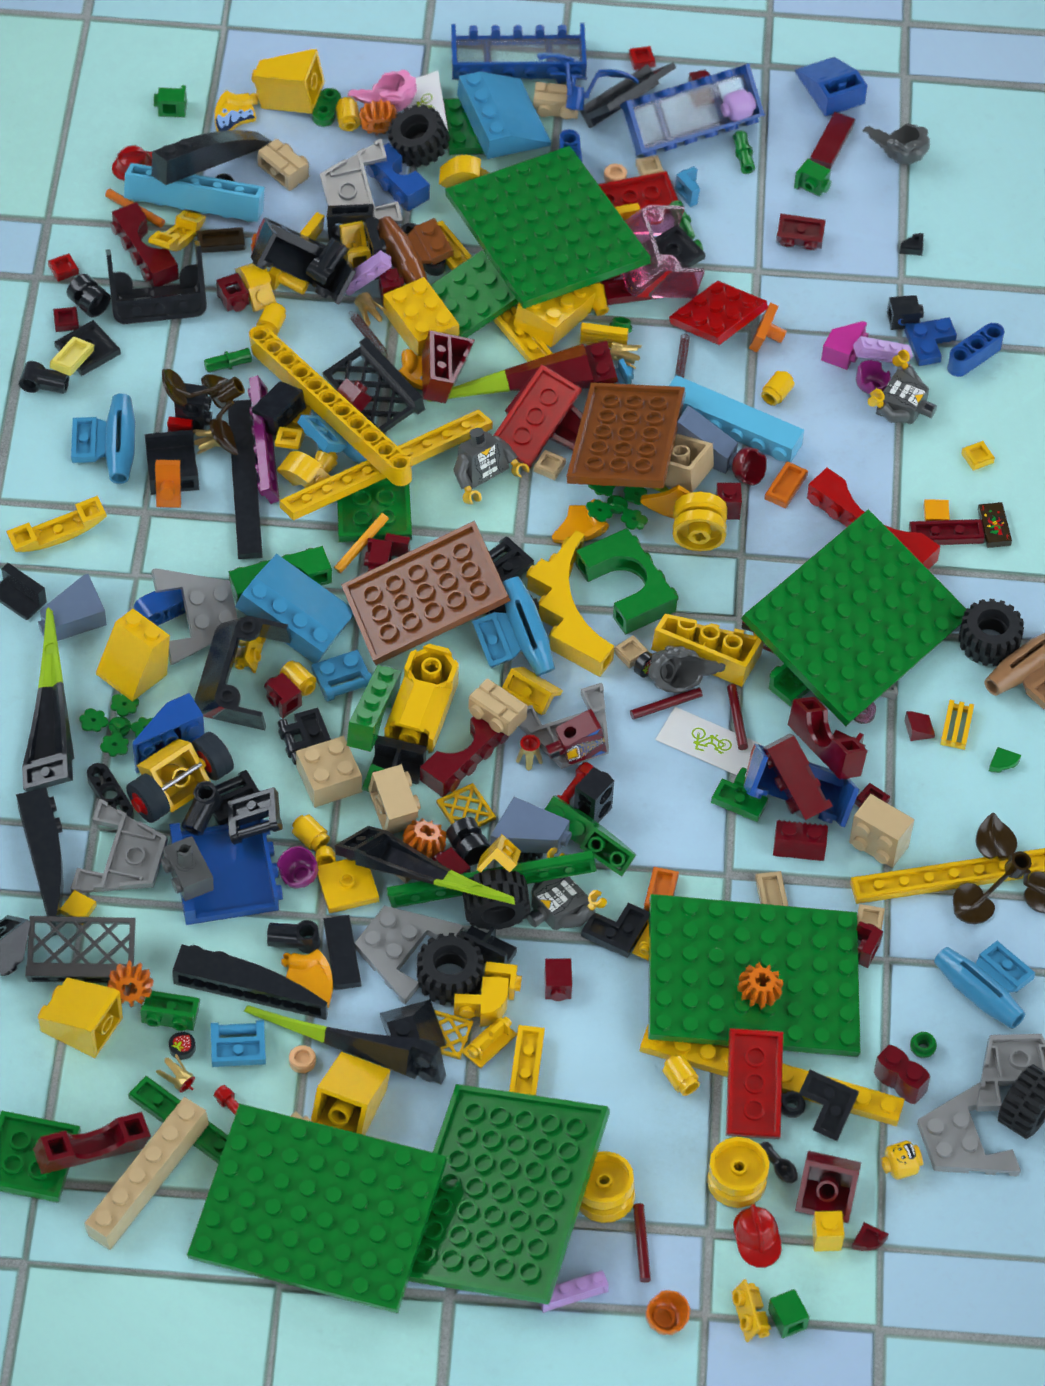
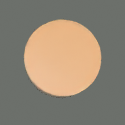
[604,164,627,183]
[289,1045,316,1073]

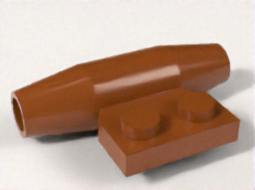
[377,216,454,285]

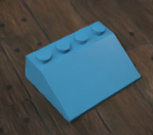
[457,72,551,159]
[235,554,354,664]

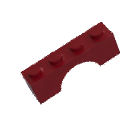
[110,202,179,287]
[787,696,868,779]
[420,716,509,797]
[33,1112,151,1174]

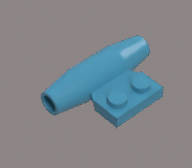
[71,393,135,484]
[297,409,367,464]
[472,576,555,676]
[934,940,1035,1029]

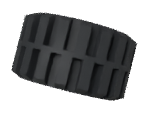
[388,105,450,167]
[959,599,1024,666]
[462,869,531,930]
[417,933,483,1006]
[998,1064,1045,1139]

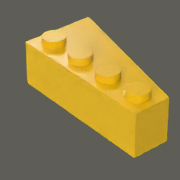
[651,614,764,687]

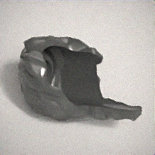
[863,123,930,164]
[648,646,725,693]

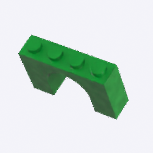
[575,528,679,635]

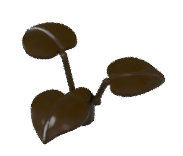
[162,369,245,456]
[953,812,1045,924]

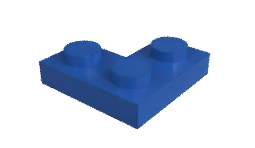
[904,317,957,366]

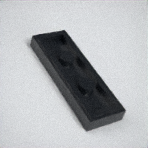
[323,915,361,990]

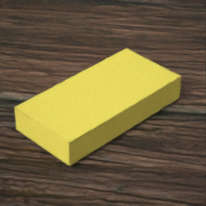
[50,337,94,376]

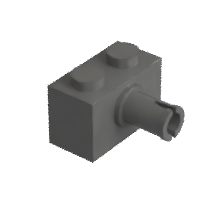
[161,836,214,901]

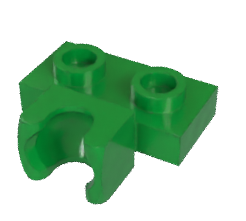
[711,767,769,822]

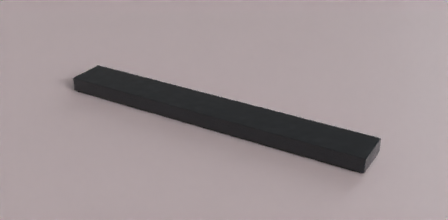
[228,400,263,559]

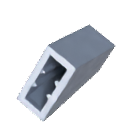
[677,406,738,474]
[38,574,107,641]
[490,797,572,854]

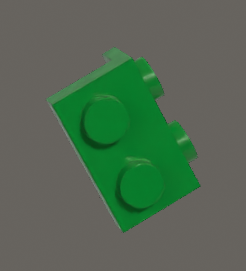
[769,664,810,707]
[140,991,200,1031]

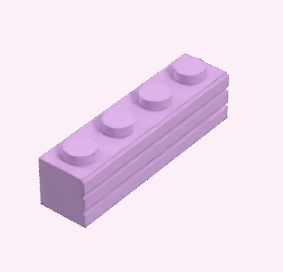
[345,250,391,296]
[853,336,913,364]
[539,1270,609,1313]

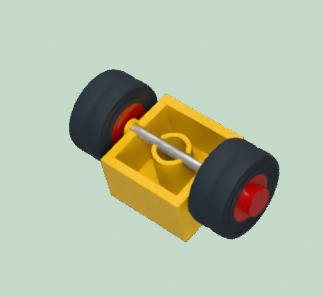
[126,732,234,823]

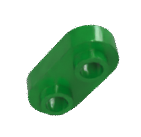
[312,88,341,127]

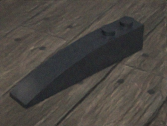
[151,130,272,185]
[16,788,64,936]
[172,944,328,1020]

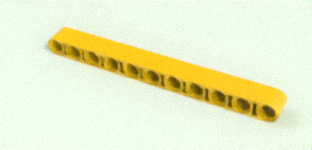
[249,326,412,486]

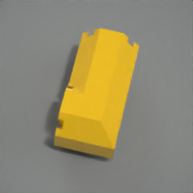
[384,644,459,754]

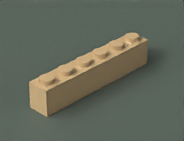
[84,1097,209,1250]

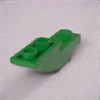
[544,795,636,877]

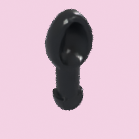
[760,1142,798,1183]

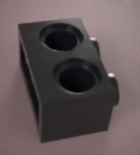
[327,204,375,243]
[174,383,213,430]
[574,767,614,823]

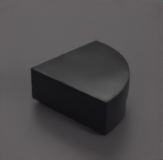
[899,233,924,256]

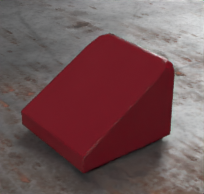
[904,711,935,741]

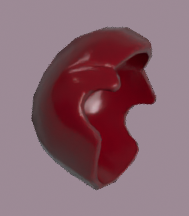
[732,447,767,485]

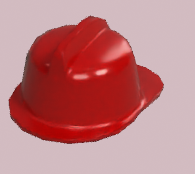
[112,145,152,181]
[733,1204,782,1268]

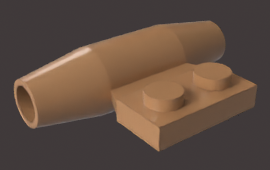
[984,633,1045,710]

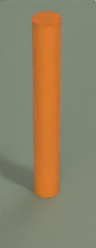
[105,189,165,228]

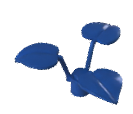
[537,53,638,111]

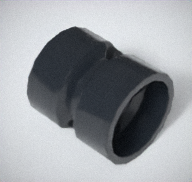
[66,274,111,318]
[446,817,490,866]

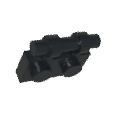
[277,707,331,765]

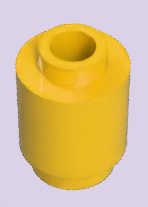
[336,97,360,131]
[256,302,286,336]
[761,371,795,406]
[280,660,316,696]
[292,814,330,852]
[662,1055,700,1096]

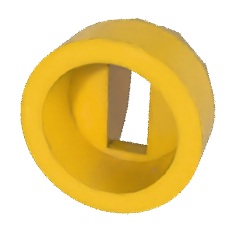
[315,845,336,866]

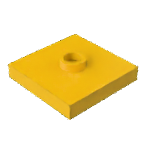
[317,859,379,914]

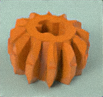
[359,99,397,135]
[403,818,446,859]
[107,960,154,1007]
[737,962,783,1009]

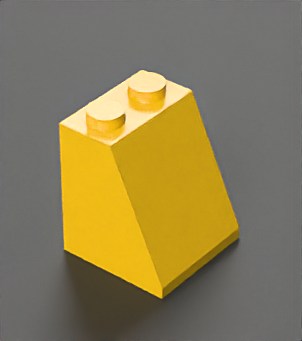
[252,49,325,114]
[96,609,170,702]
[38,978,123,1058]
[311,1052,391,1135]

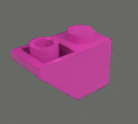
[821,321,869,370]

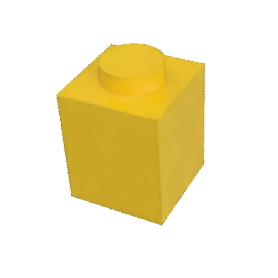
[812,1211,844,1251]

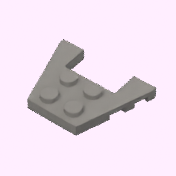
[320,139,403,224]
[151,568,238,665]
[519,683,609,769]
[70,799,168,893]
[354,906,463,1005]
[976,1034,1045,1112]
[917,1082,1021,1176]

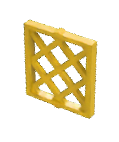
[436,783,496,827]
[435,1010,474,1060]

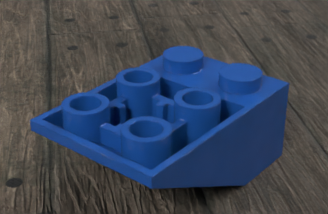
[795,57,868,117]
[132,693,205,773]

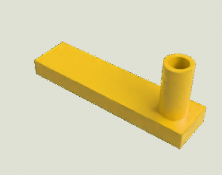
[268,212,325,295]

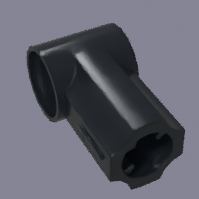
[306,237,350,288]
[18,361,70,394]
[181,781,223,836]
[267,920,321,954]

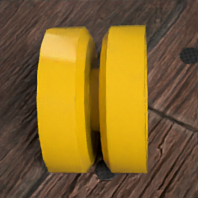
[672,492,727,551]
[707,1137,770,1208]
[579,1151,635,1223]

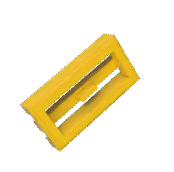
[580,322,628,348]
[940,700,974,750]

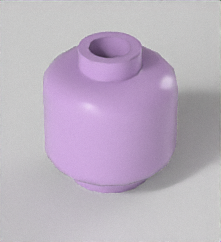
[721,89,756,122]

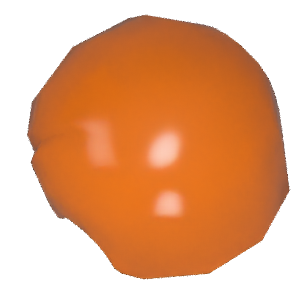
[646,1290,690,1335]

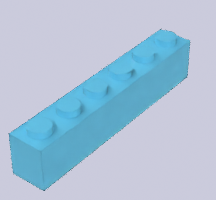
[124,163,265,222]
[669,375,804,463]

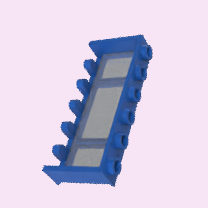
[451,23,587,80]
[620,63,765,157]

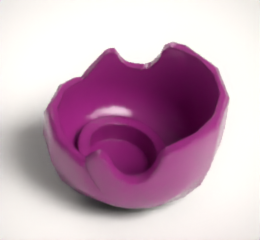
[856,360,891,395]
[277,846,318,889]

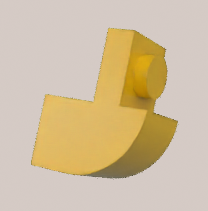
[439,155,489,188]
[339,221,371,268]
[235,263,277,312]
[276,451,331,488]
[454,976,509,1027]

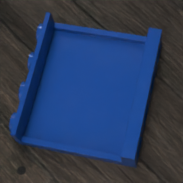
[169,819,283,925]

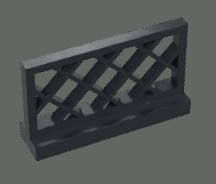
[580,62,676,128]
[322,337,425,433]
[25,916,136,984]

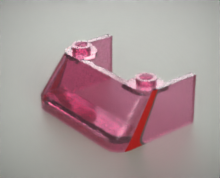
[622,205,705,298]

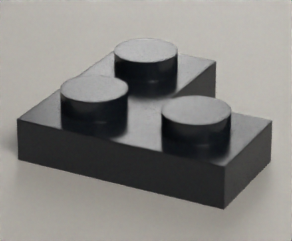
[581,903,649,958]
[799,1070,859,1141]

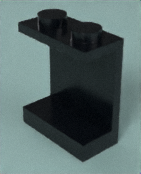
[145,430,199,495]

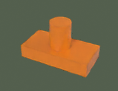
[749,302,787,352]
[155,460,181,508]

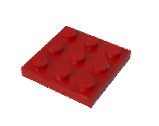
[669,280,768,345]

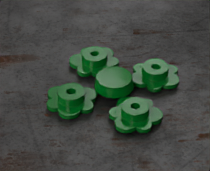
[586,485,648,530]
[79,694,153,757]

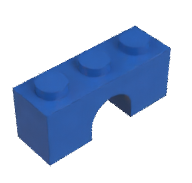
[366,143,430,211]

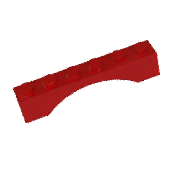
[807,467,941,570]

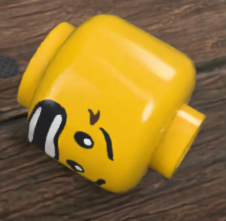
[881,1140,923,1180]

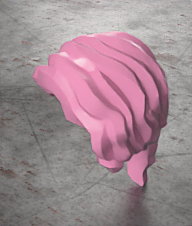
[348,70,417,112]

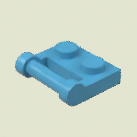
[311,650,372,702]
[211,1020,266,1067]

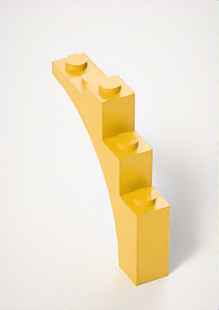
[526,530,614,677]

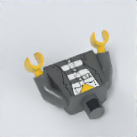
[867,349,937,424]
[453,428,529,504]
[527,847,607,930]

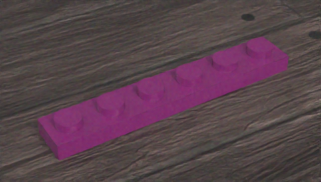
[248,375,280,504]

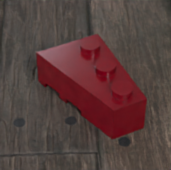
[422,330,475,404]
[763,734,833,820]

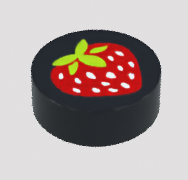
[634,652,653,678]
[169,1032,196,1060]

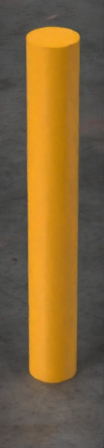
[334,513,389,574]

